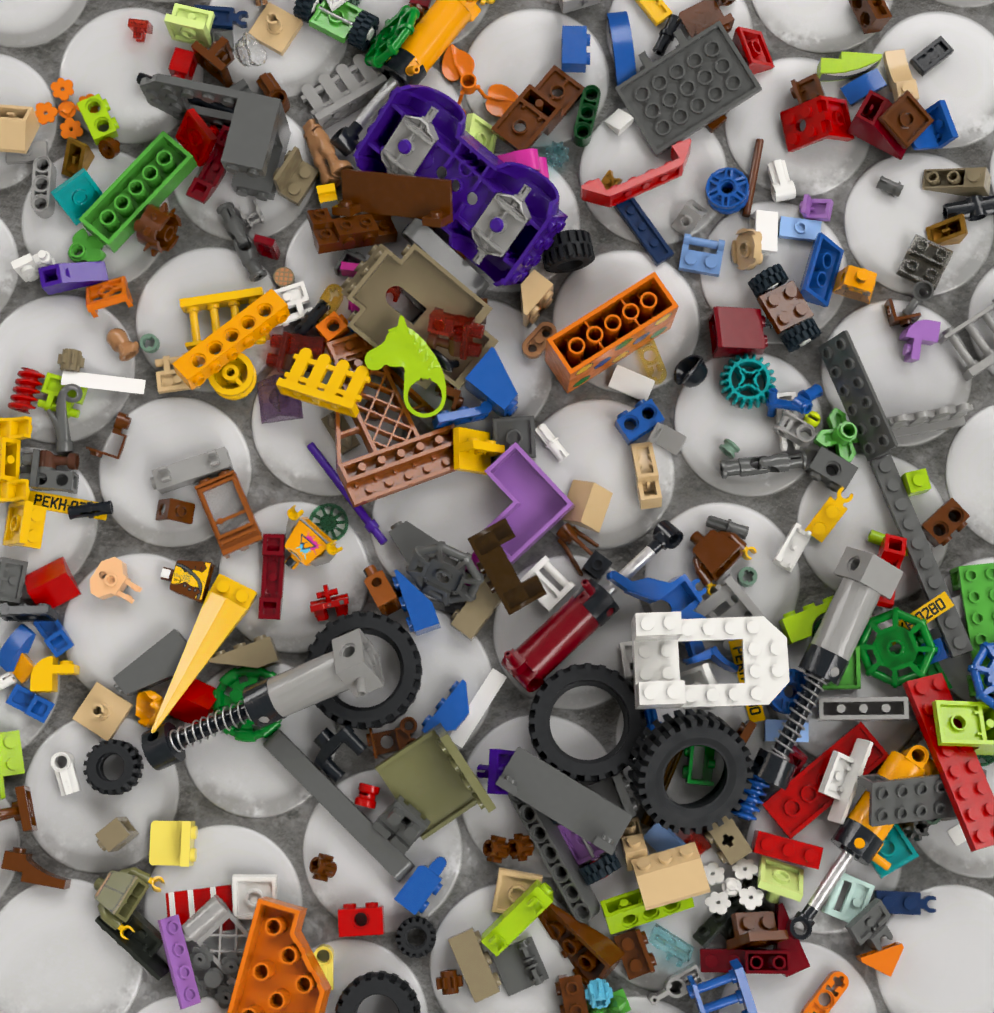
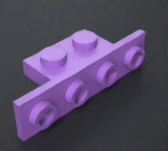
[158,914,201,1010]

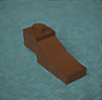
[1,847,71,889]

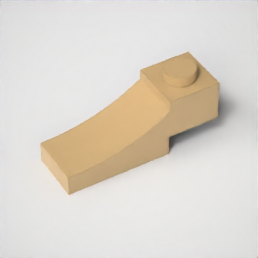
[883,49,919,102]
[631,442,662,510]

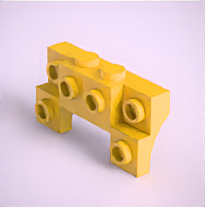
[0,416,32,503]

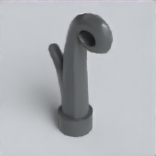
[47,384,83,452]

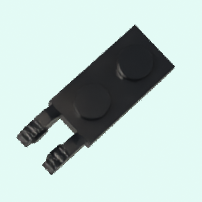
[0,603,58,622]

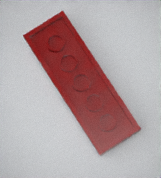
[761,722,889,839]

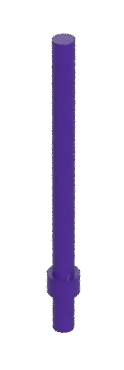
[307,442,388,546]

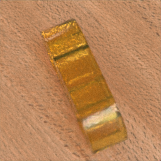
[318,284,344,321]

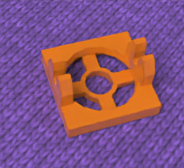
[86,276,133,318]

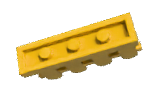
[276,348,371,418]

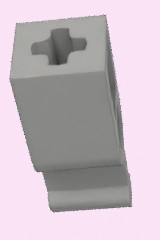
[648,962,705,1005]

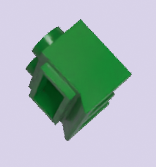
[682,745,716,786]

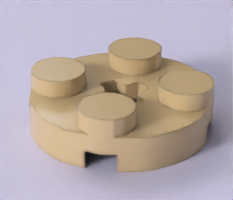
[731,228,763,270]

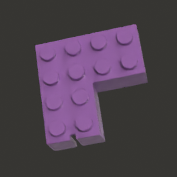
[485,442,575,564]

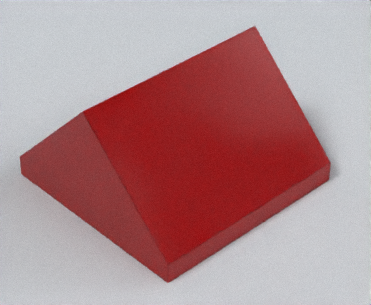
[732,27,775,74]
[25,557,81,609]
[169,679,217,724]

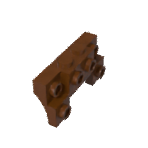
[307,208,398,254]

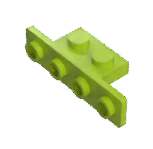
[0,730,25,800]

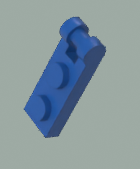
[432,401,492,430]

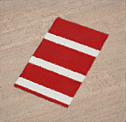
[166,885,235,932]

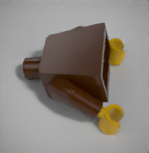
[690,530,757,596]

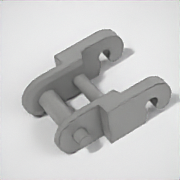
[237,199,265,230]

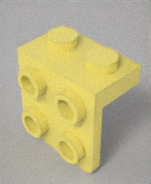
[149,821,198,867]

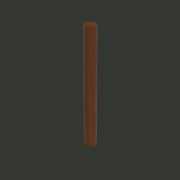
[742,139,764,217]

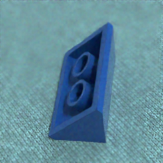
[799,232,844,307]

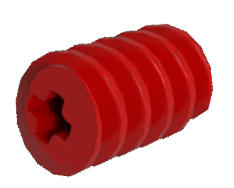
[8,367,45,414]

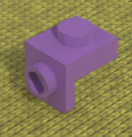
[799,194,834,222]

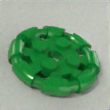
[212,666,282,742]

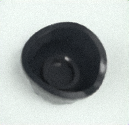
[674,354,708,388]

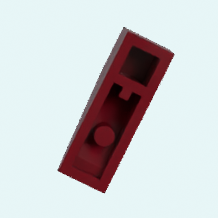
[773,902,811,977]

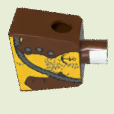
[161,560,215,604]

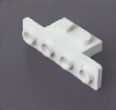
[818,738,873,825]

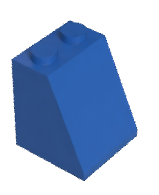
[465,347,518,417]

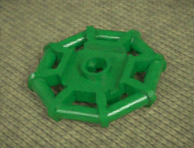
[364,5,420,69]
[857,607,938,689]

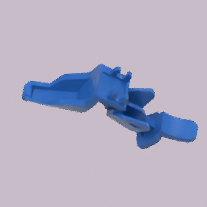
[606,571,739,673]

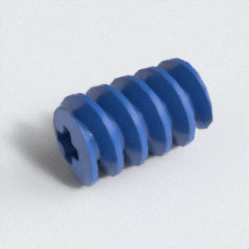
[730,774,770,821]

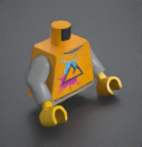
[284,505,343,570]

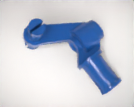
[766,384,823,417]

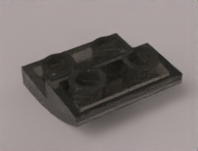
[896,234,954,290]

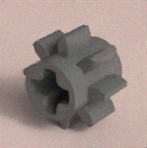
[901,820,931,841]

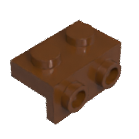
[790,73,825,104]
[555,974,588,1013]

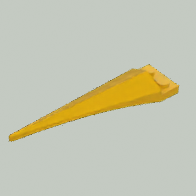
[151,573,257,734]

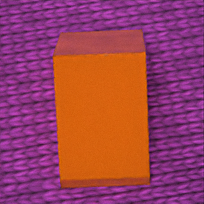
[856,942,904,977]

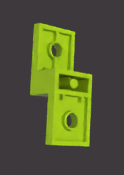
[932,700,994,756]

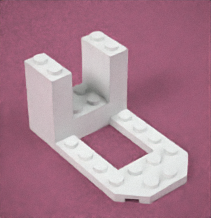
[631,611,790,709]

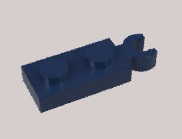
[194,5,249,30]
[875,890,936,915]

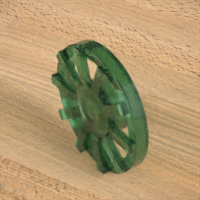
[309,503,349,542]

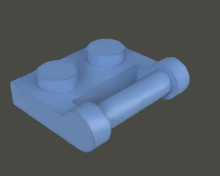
[678,233,725,277]

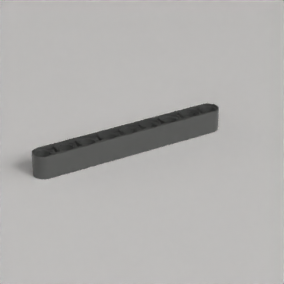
[263,729,415,882]

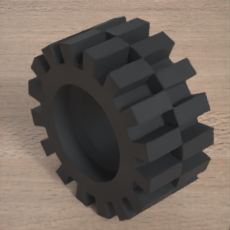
[396,916,436,958]

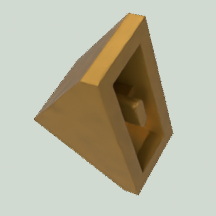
[61,137,95,177]
[926,214,968,247]

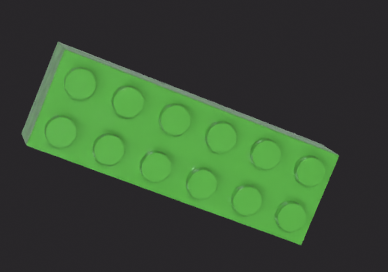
[79,131,198,253]

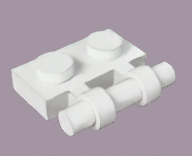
[11,250,57,282]
[264,281,313,327]

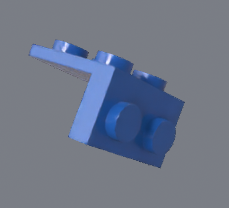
[911,100,959,151]

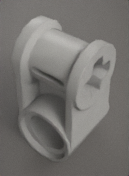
[773,410,816,447]

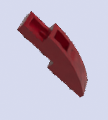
[700,948,791,974]

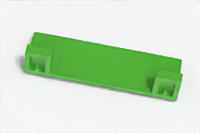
[950,563,994,697]

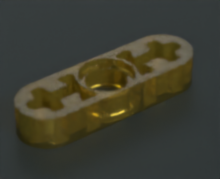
[637,339,667,385]

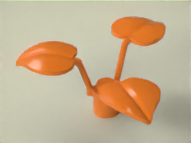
[442,44,519,117]

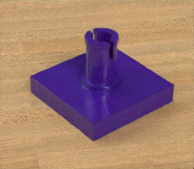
[477,749,515,795]

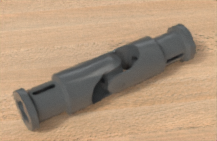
[216,202,267,282]
[720,450,807,479]

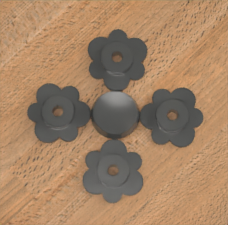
[189,945,242,1009]

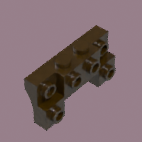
[467,518,547,615]

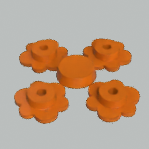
[35,78,98,139]

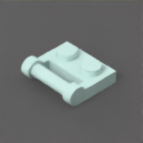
[821,873,875,923]

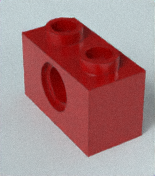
[338,902,385,937]

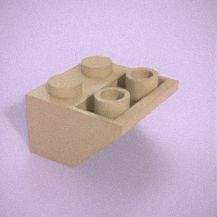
[0,104,40,154]
[520,269,554,327]

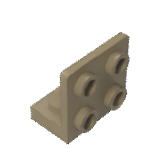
[273,146,320,206]

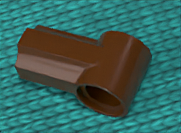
[256,72,290,113]

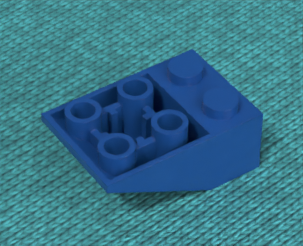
[392,569,441,636]

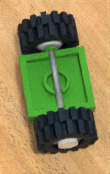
[293,0,380,51]

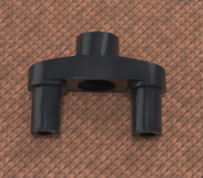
[313,725,368,783]

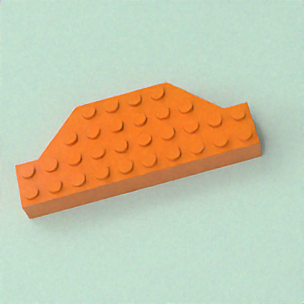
[227,896,331,1013]

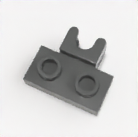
[845,898,893,951]

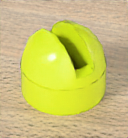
[803,411,821,428]

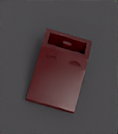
[847,90,907,160]

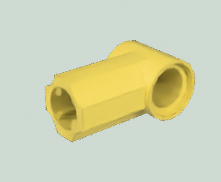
[314,944,334,990]

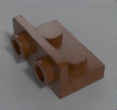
[613,927,657,980]

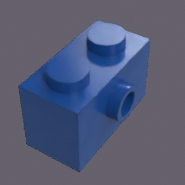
[561,26,590,73]

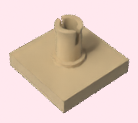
[248,2,303,56]
[72,682,134,741]

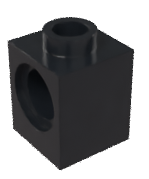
[581,550,612,583]

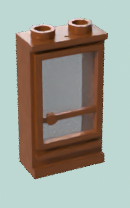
[194,469,263,559]

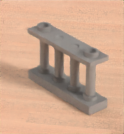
[938,299,994,381]

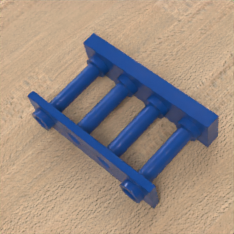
[686,958,758,1013]

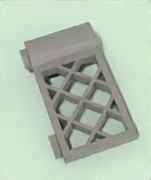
[182,895,249,986]

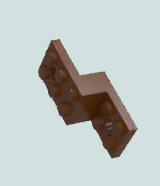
[491,65,585,151]

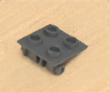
[491,936,549,996]

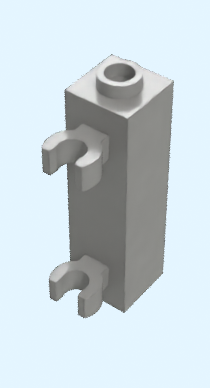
[150,447,234,494]

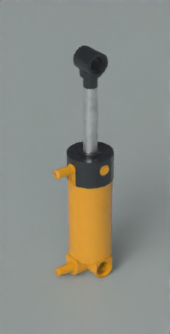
[330,0,481,157]
[786,745,939,940]

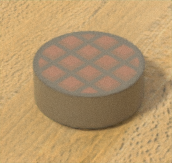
[273,267,295,288]

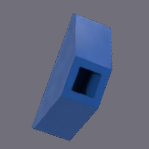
[421,679,469,733]

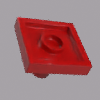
[175,108,219,167]

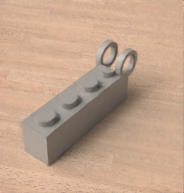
[817,697,917,721]

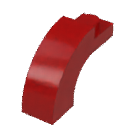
[877,533,907,609]

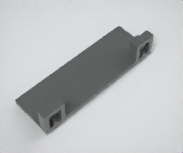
[818,330,898,461]
[495,747,632,856]
[858,769,987,827]

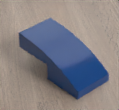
[840,68,888,107]
[33,618,75,658]
[0,624,36,672]
[5,683,55,723]

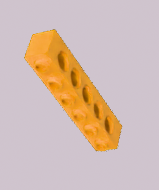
[172,289,290,390]

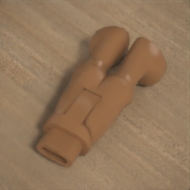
[303,119,354,188]

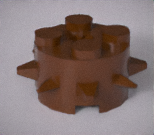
[133,202,182,257]

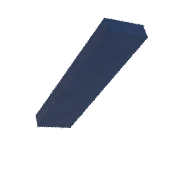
[613,197,674,266]

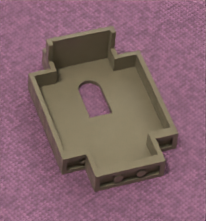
[341,243,499,390]

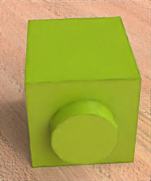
[901,468,932,497]

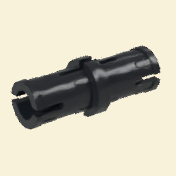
[652,14,682,56]
[294,299,330,338]
[68,500,113,520]

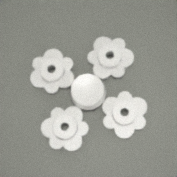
[703,858,764,915]

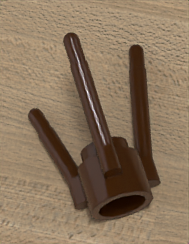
[556,523,599,576]

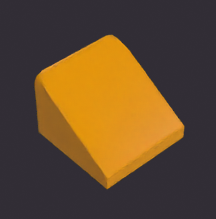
[12,653,35,684]

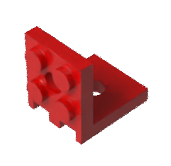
[780,95,855,152]

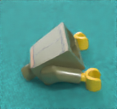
[94,867,165,940]

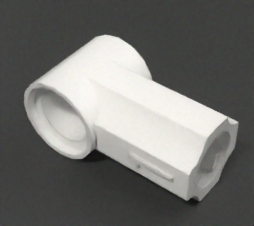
[767,159,796,203]
[50,752,81,796]

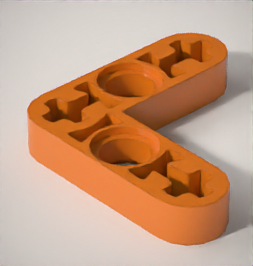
[800,971,849,1013]

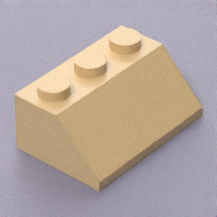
[631,842,711,911]

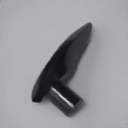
[431,349,460,372]

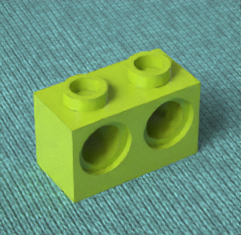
[77,94,119,145]

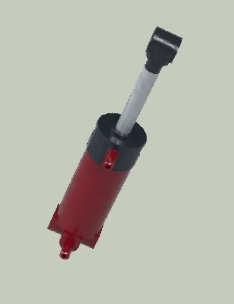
[501,520,683,692]

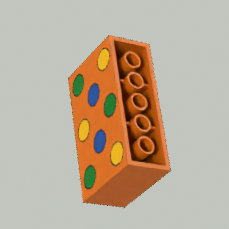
[544,272,679,394]

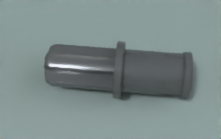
[706,515,749,540]

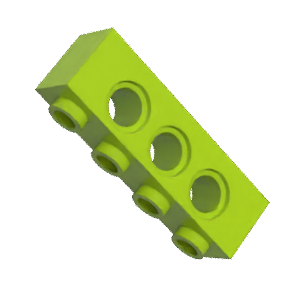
[600,889,695,935]

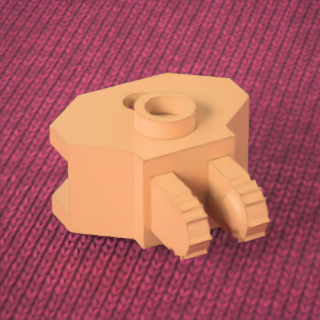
[90,557,142,604]

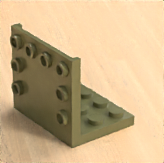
[375,723,496,840]

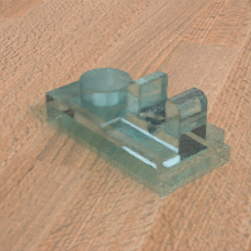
[648,923,694,967]

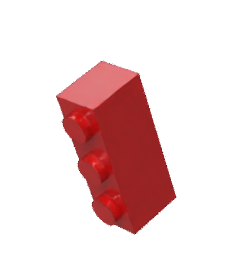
[751,830,823,870]

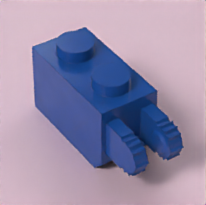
[394,856,447,915]

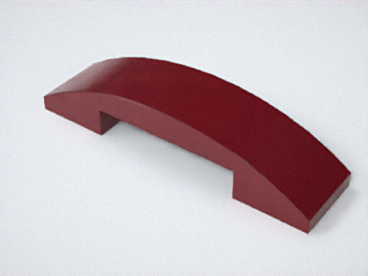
[186,125,230,204]
[258,534,285,620]

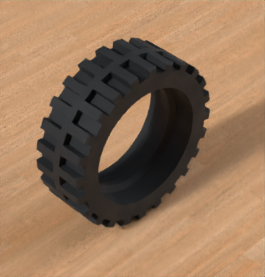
[304,611,423,730]
[528,663,647,782]

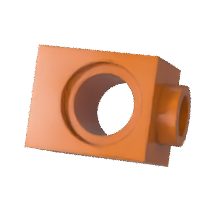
[315,311,349,343]

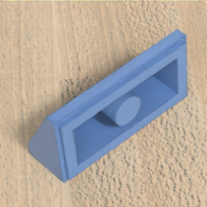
[643,823,686,852]

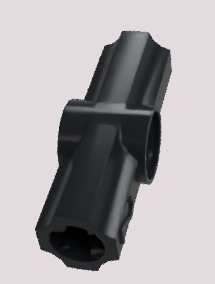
[942,195,994,221]

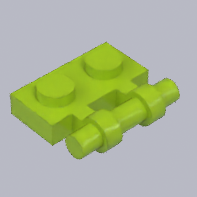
[37,372,88,418]

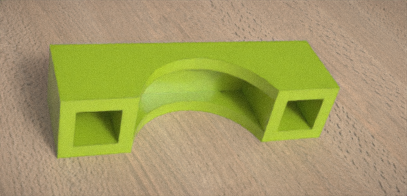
[778,595,834,645]

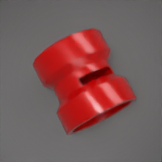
[354,783,380,809]

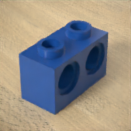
[615,399,665,445]

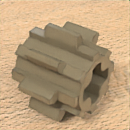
[57,348,85,372]

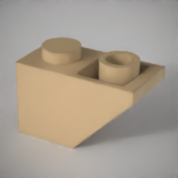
[620,817,648,871]

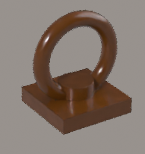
[0,785,38,832]

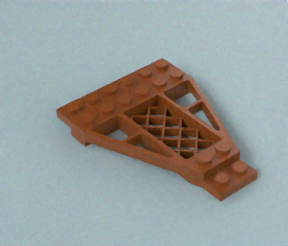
[325,333,457,508]

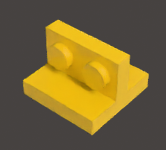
[453,427,505,475]
[2,500,47,549]

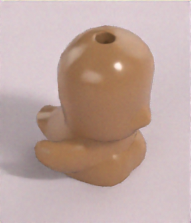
[106,328,139,361]

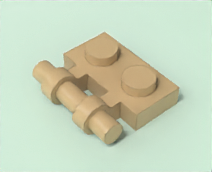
[155,353,201,394]

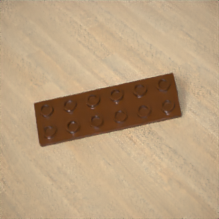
[332,169,453,228]

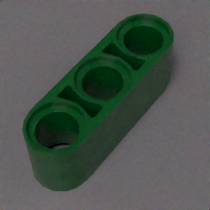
[573,85,601,147]

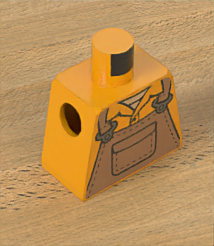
[832,265,877,304]

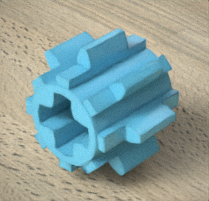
[584,978,613,1009]

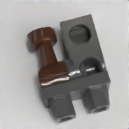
[20,449,80,494]

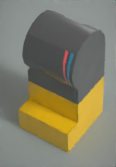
[316,183,340,219]

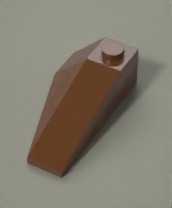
[538,903,625,987]

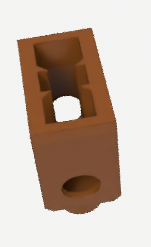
[363,565,402,616]

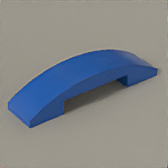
[607,11,636,86]

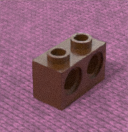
[848,0,892,34]
[921,498,970,548]

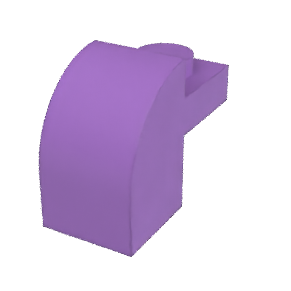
[899,320,941,363]

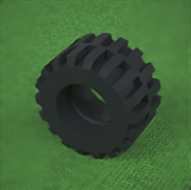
[541,230,595,273]
[83,739,144,795]

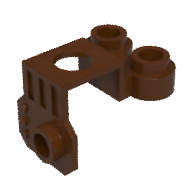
[86,412,132,459]
[366,717,417,759]

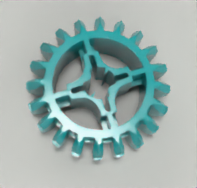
[719,353,776,410]

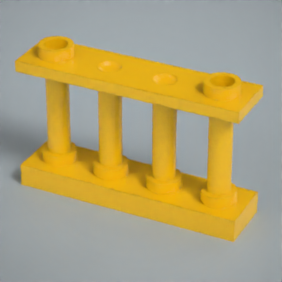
[179,287,271,351]

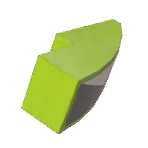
[817,51,882,82]

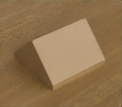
[561,480,613,533]

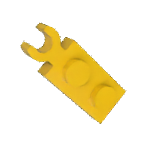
[805,486,854,543]

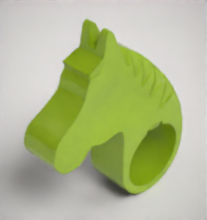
[364,315,446,418]

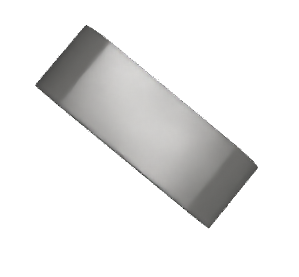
[31,155,57,219]

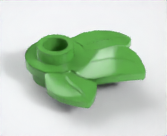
[68,228,106,262]

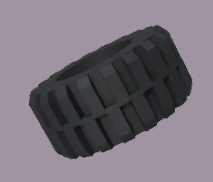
[335,971,421,1013]

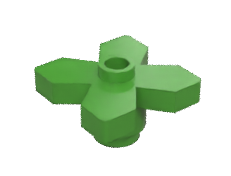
[813,408,859,462]

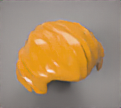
[135,690,164,729]

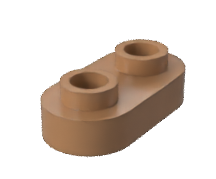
[522,322,557,359]

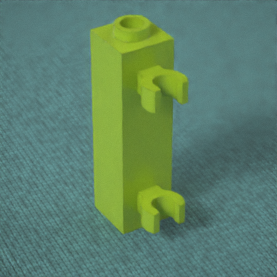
[481,879,553,957]

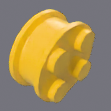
[208,353,257,400]

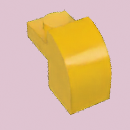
[30,656,80,693]

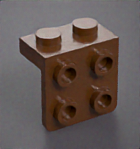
[678,0,735,38]

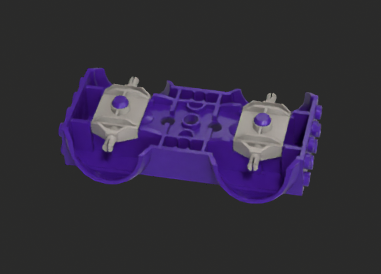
[353,85,568,287]

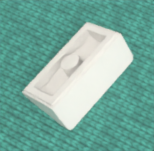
[608,365,655,401]

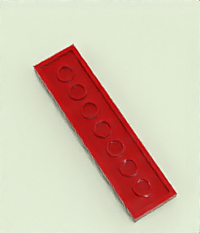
[902,673,994,852]

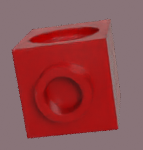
[168,47,198,80]

